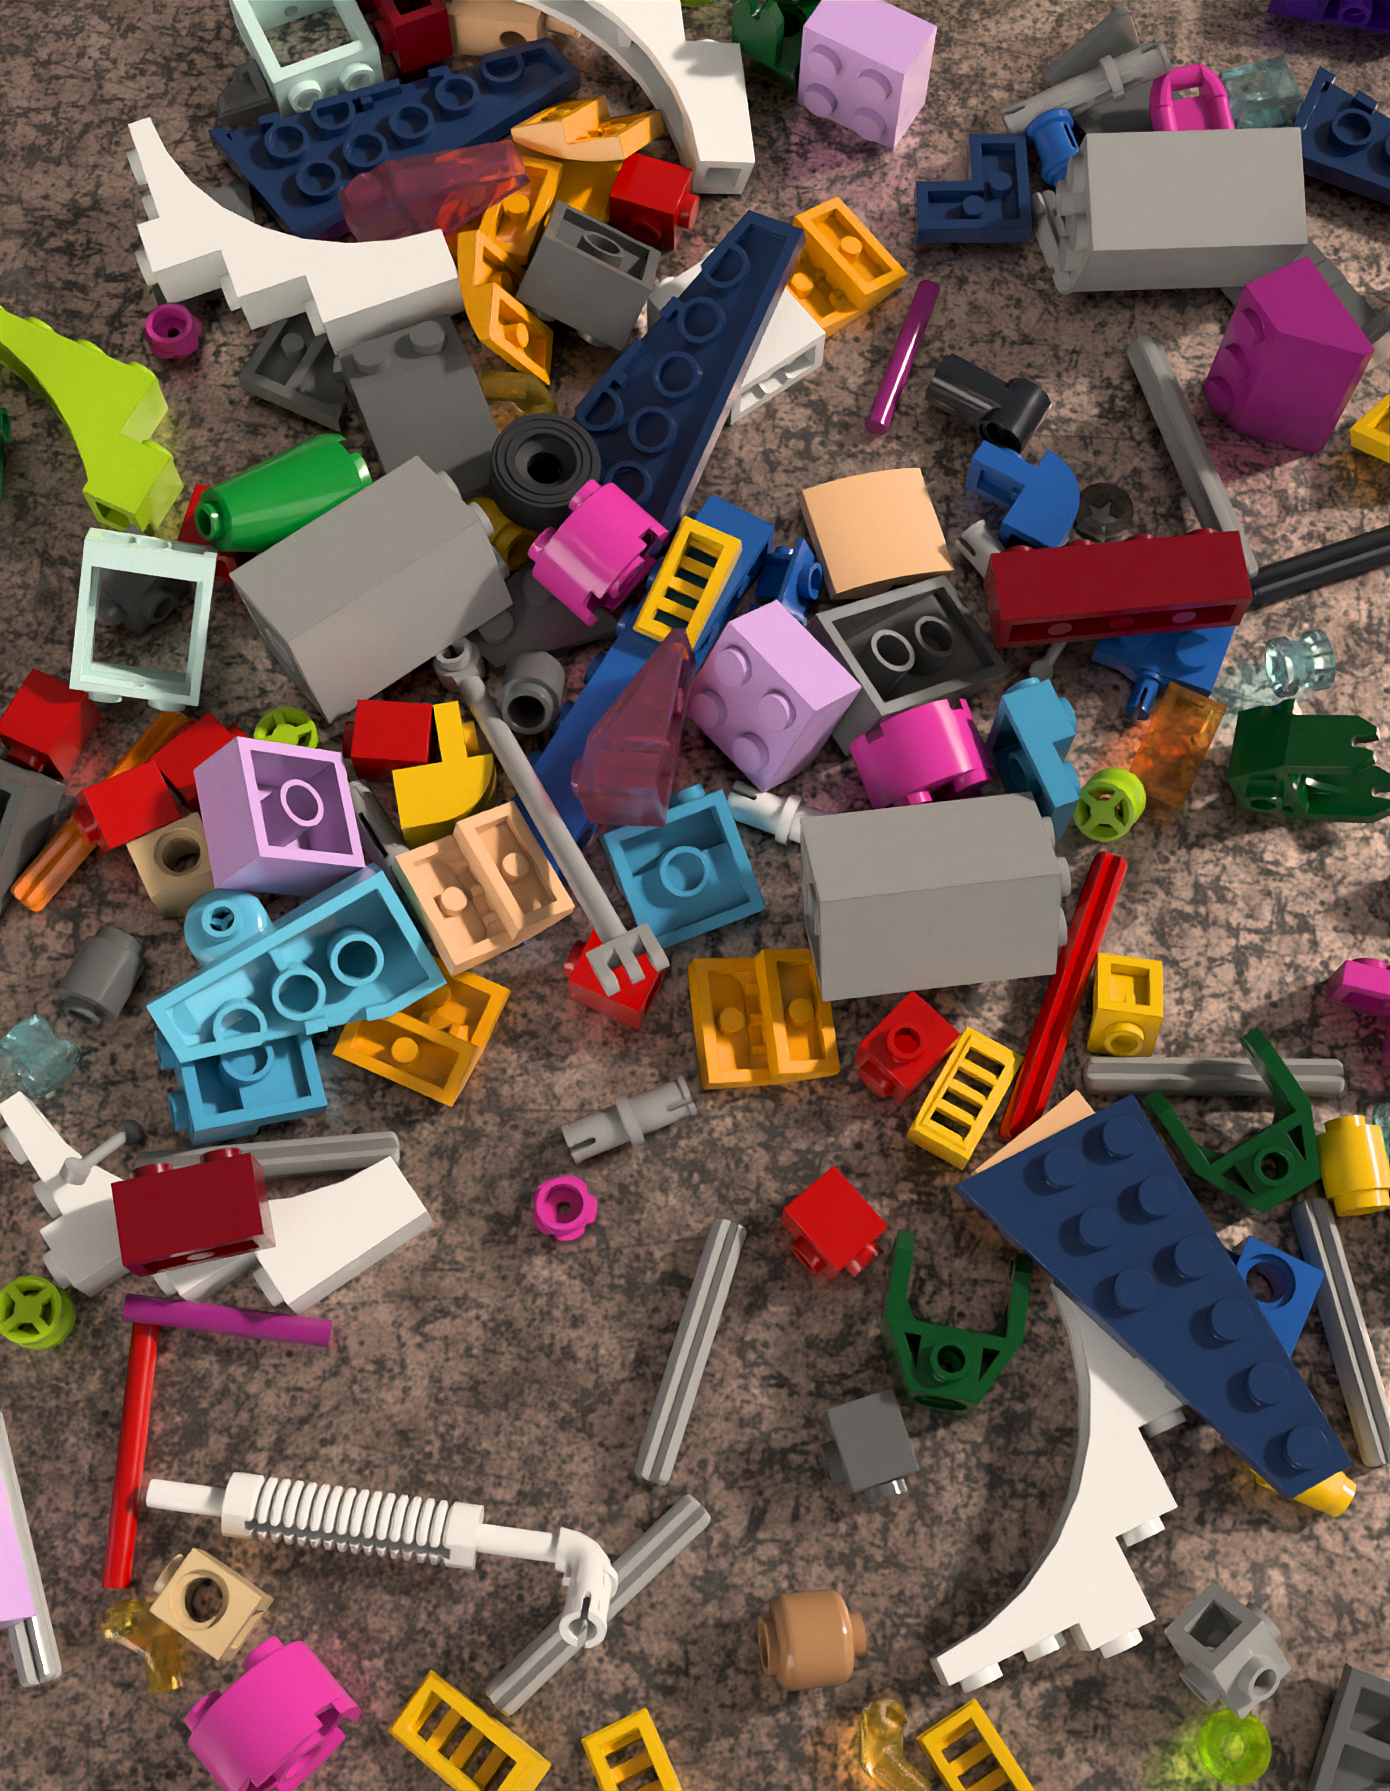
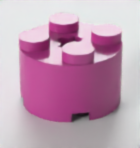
[527,479,671,627]
[849,698,995,809]
[184,1636,361,1791]

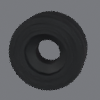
[489,413,601,532]

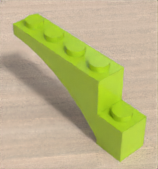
[0,305,184,537]

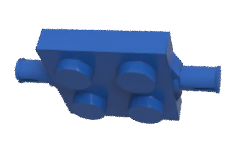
[1091,626,1236,720]

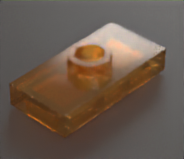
[1129,681,1228,817]

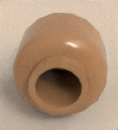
[758,1589,866,1691]

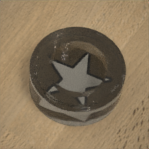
[1073,483,1134,544]

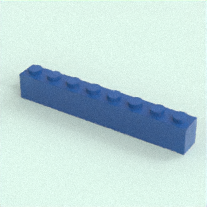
[498,494,775,946]

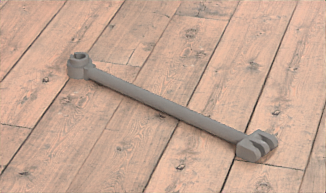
[433,637,670,997]

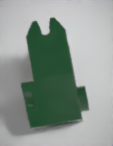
[732,0,821,93]
[1227,699,1390,824]
[1141,1027,1321,1216]
[880,1230,1033,1419]

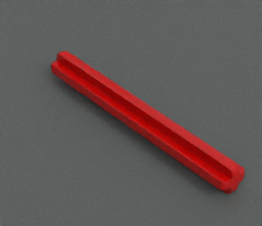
[998,851,1128,1143]

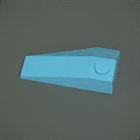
[146,862,447,1063]

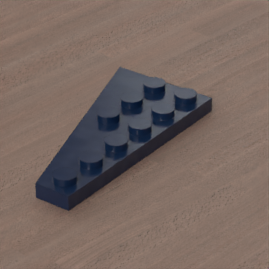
[208,37,581,242]
[527,210,807,560]
[953,1094,1353,1500]

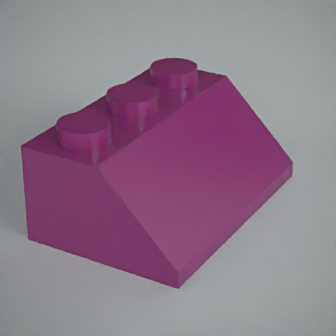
[1203,256,1376,454]

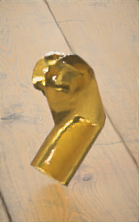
[481,370,559,416]
[99,1599,184,1696]
[857,1697,932,1791]

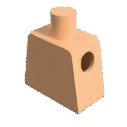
[447,0,581,57]

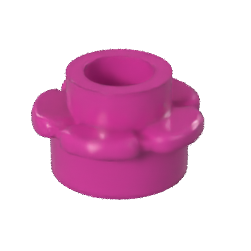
[144,303,202,359]
[532,1175,597,1241]

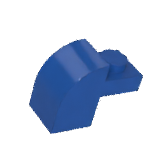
[965,440,1080,549]

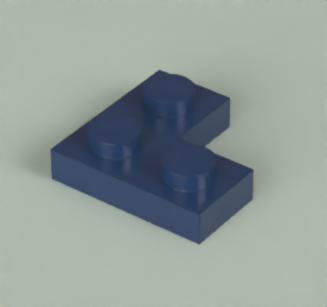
[914,134,1032,243]

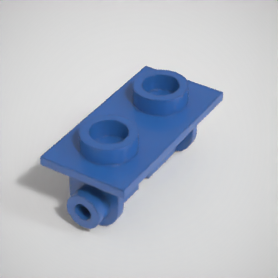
[748,537,824,628]

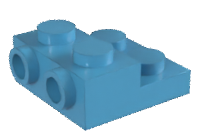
[985,677,1081,846]
[598,783,767,949]
[154,1030,327,1147]

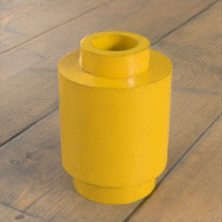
[1315,1115,1390,1217]

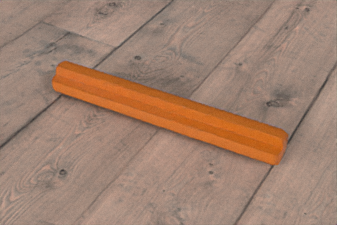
[10,710,191,912]

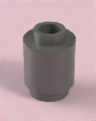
[497,650,566,735]
[57,926,146,1027]

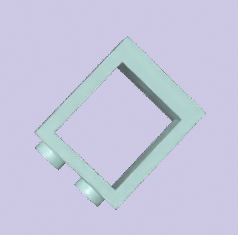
[229,0,384,118]
[69,527,218,711]

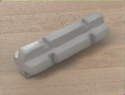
[1030,190,1078,295]

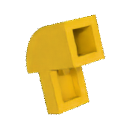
[392,701,498,850]

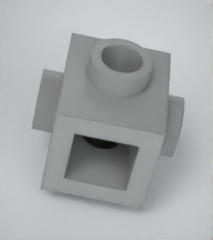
[1164,1581,1291,1720]

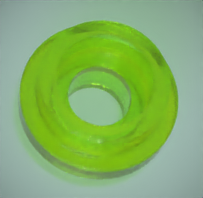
[1197,1709,1272,1786]

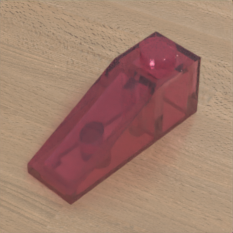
[337,140,531,242]
[571,628,696,828]

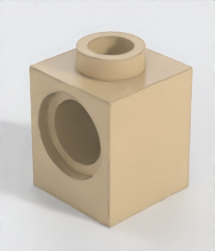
[126,812,218,918]
[149,1548,274,1661]

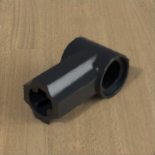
[925,353,1052,454]

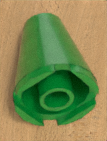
[194,433,373,553]

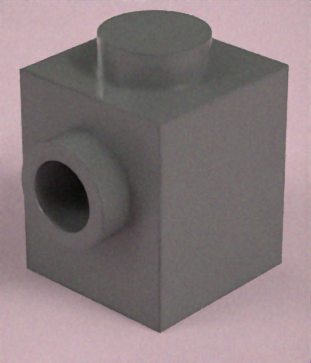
[98,523,189,636]
[820,1388,920,1504]

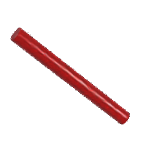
[101,1322,160,1589]

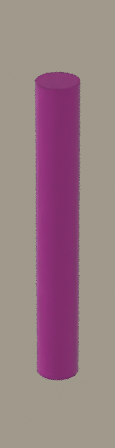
[865,280,940,435]
[122,1293,333,1348]

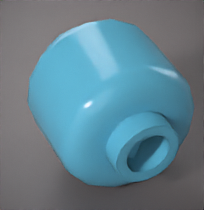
[184,888,272,968]

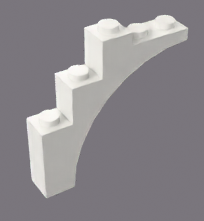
[513,0,755,195]
[126,117,465,355]
[0,1091,434,1315]
[929,1282,1187,1693]

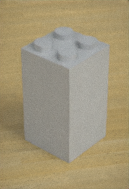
[1055,127,1308,292]
[229,455,513,724]
[800,791,1071,1002]

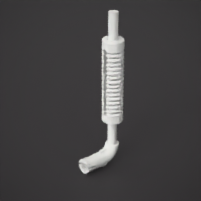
[146,1472,619,1648]

